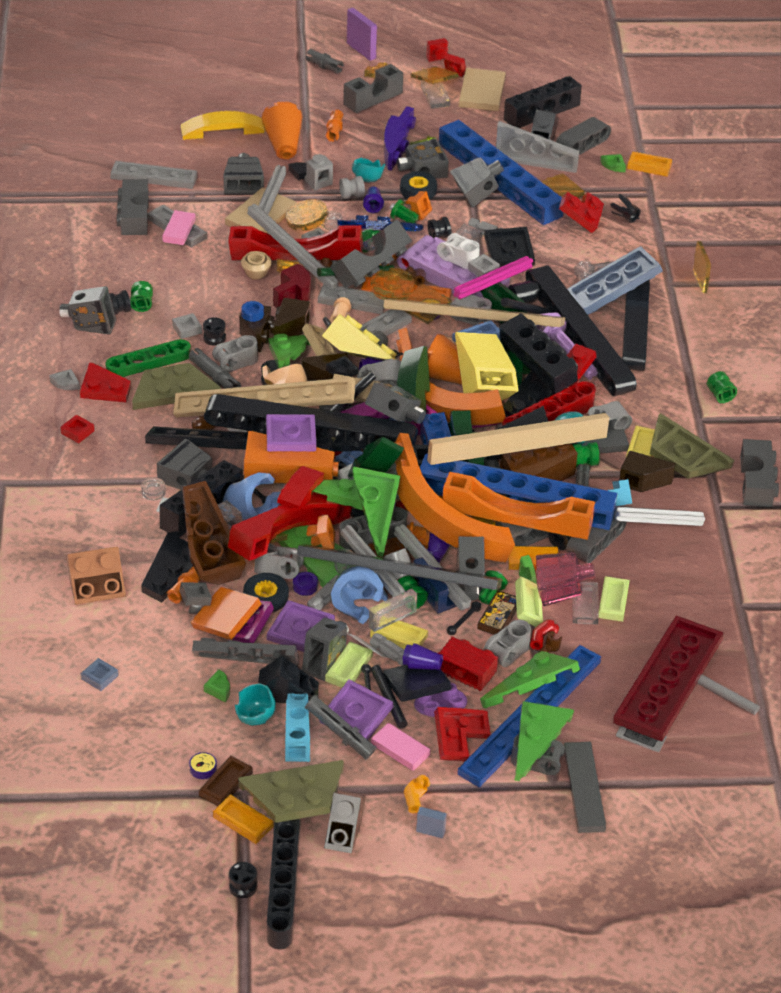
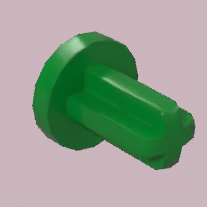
[390,199,419,225]
[479,570,508,605]

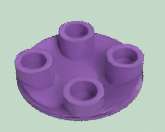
[414,683,467,717]

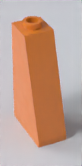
[244,431,339,484]

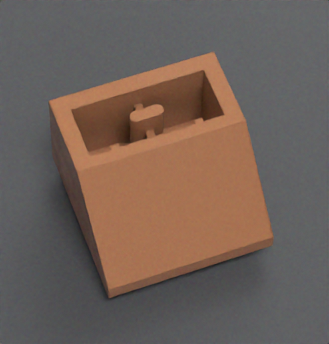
[66,546,126,605]

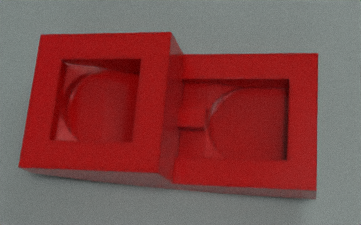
[277,466,324,510]

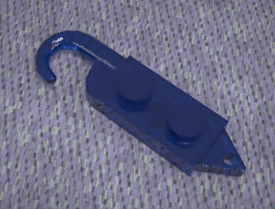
[337,215,424,231]

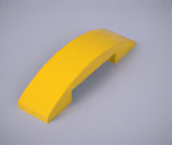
[180,111,264,140]

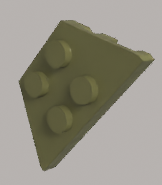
[132,363,221,410]
[649,413,734,478]
[238,760,344,823]

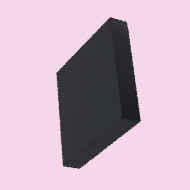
[484,227,535,268]
[383,665,451,702]

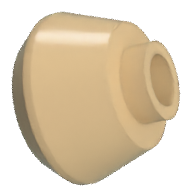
[241,251,271,280]

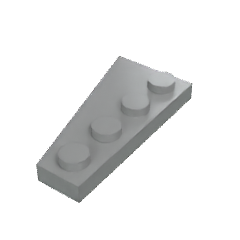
[496,121,579,173]

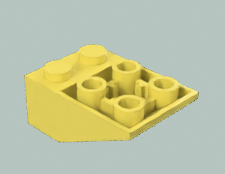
[322,314,397,361]
[455,332,518,401]

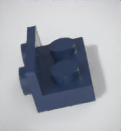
[413,557,457,614]

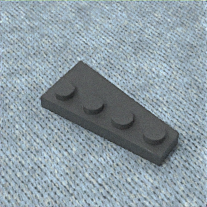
[192,638,299,667]

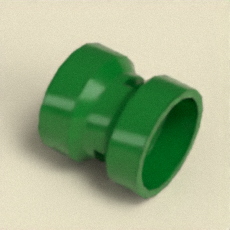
[130,281,153,312]
[706,371,738,404]
[572,442,600,468]
[398,575,428,611]

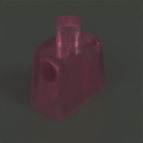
[536,552,596,606]

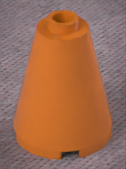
[262,102,303,160]
[427,333,462,385]

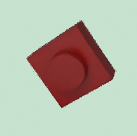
[426,38,448,62]
[443,53,466,77]
[60,414,95,444]

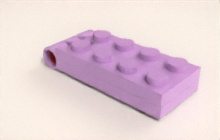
[397,235,510,306]

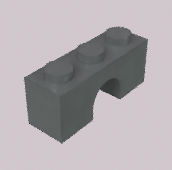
[343,64,404,113]
[116,179,149,235]
[740,439,779,507]

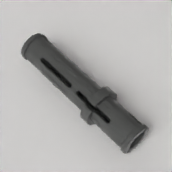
[189,348,241,389]
[305,695,377,760]

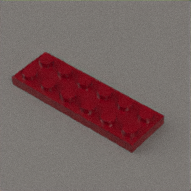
[613,615,724,742]

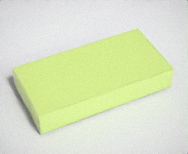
[515,576,543,627]
[598,576,630,622]
[325,641,373,688]

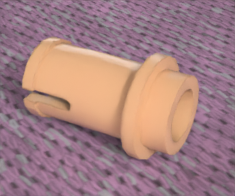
[330,297,351,323]

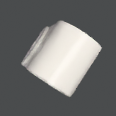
[437,233,479,269]

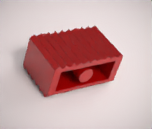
[438,636,498,691]

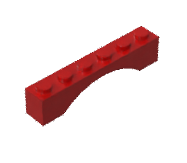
[228,225,363,261]
[228,492,352,561]

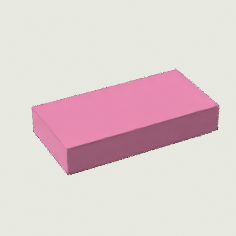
[162,210,196,245]
[371,723,430,771]

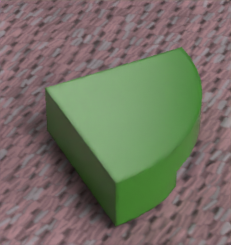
[600,154,626,172]
[519,555,537,584]
[204,669,230,702]

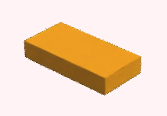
[627,152,672,177]
[508,546,559,571]
[213,794,274,844]

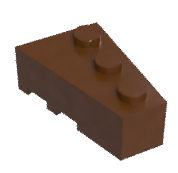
[500,443,577,481]

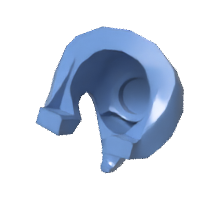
[223,472,281,521]
[331,566,388,624]

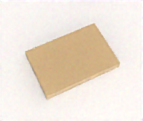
[459,68,506,111]
[225,187,297,233]

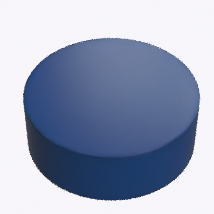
[241,301,264,322]

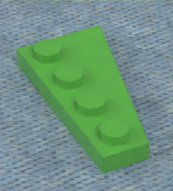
[274,525,355,588]

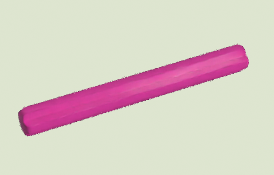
[453,256,533,300]

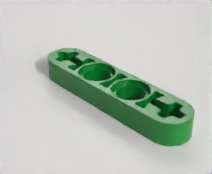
[105,339,191,377]

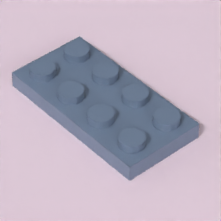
[567,246,663,315]

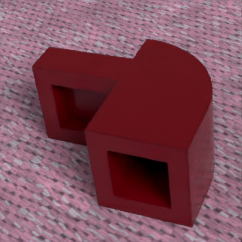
[273,263,311,309]

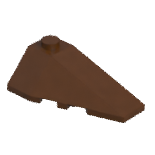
[182,481,246,585]

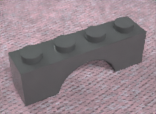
[330,220,412,289]

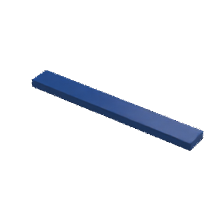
[457,645,601,788]

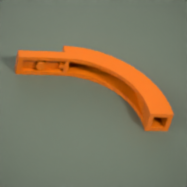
[396,328,506,425]
[394,433,515,562]

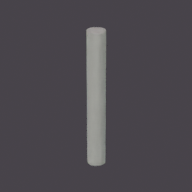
[697,675,760,715]

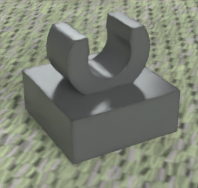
[179,582,212,613]

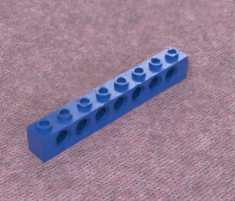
[439,120,564,225]
[420,454,618,530]

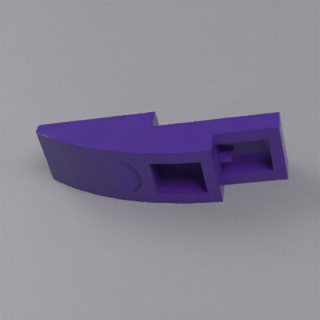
[384,106,416,171]

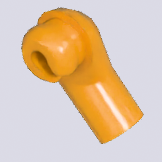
[404,775,430,814]

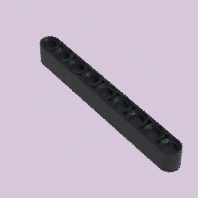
[525,265,637,397]
[204,394,418,448]

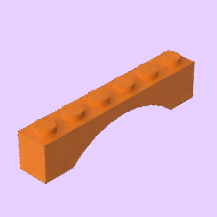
[442,472,595,540]

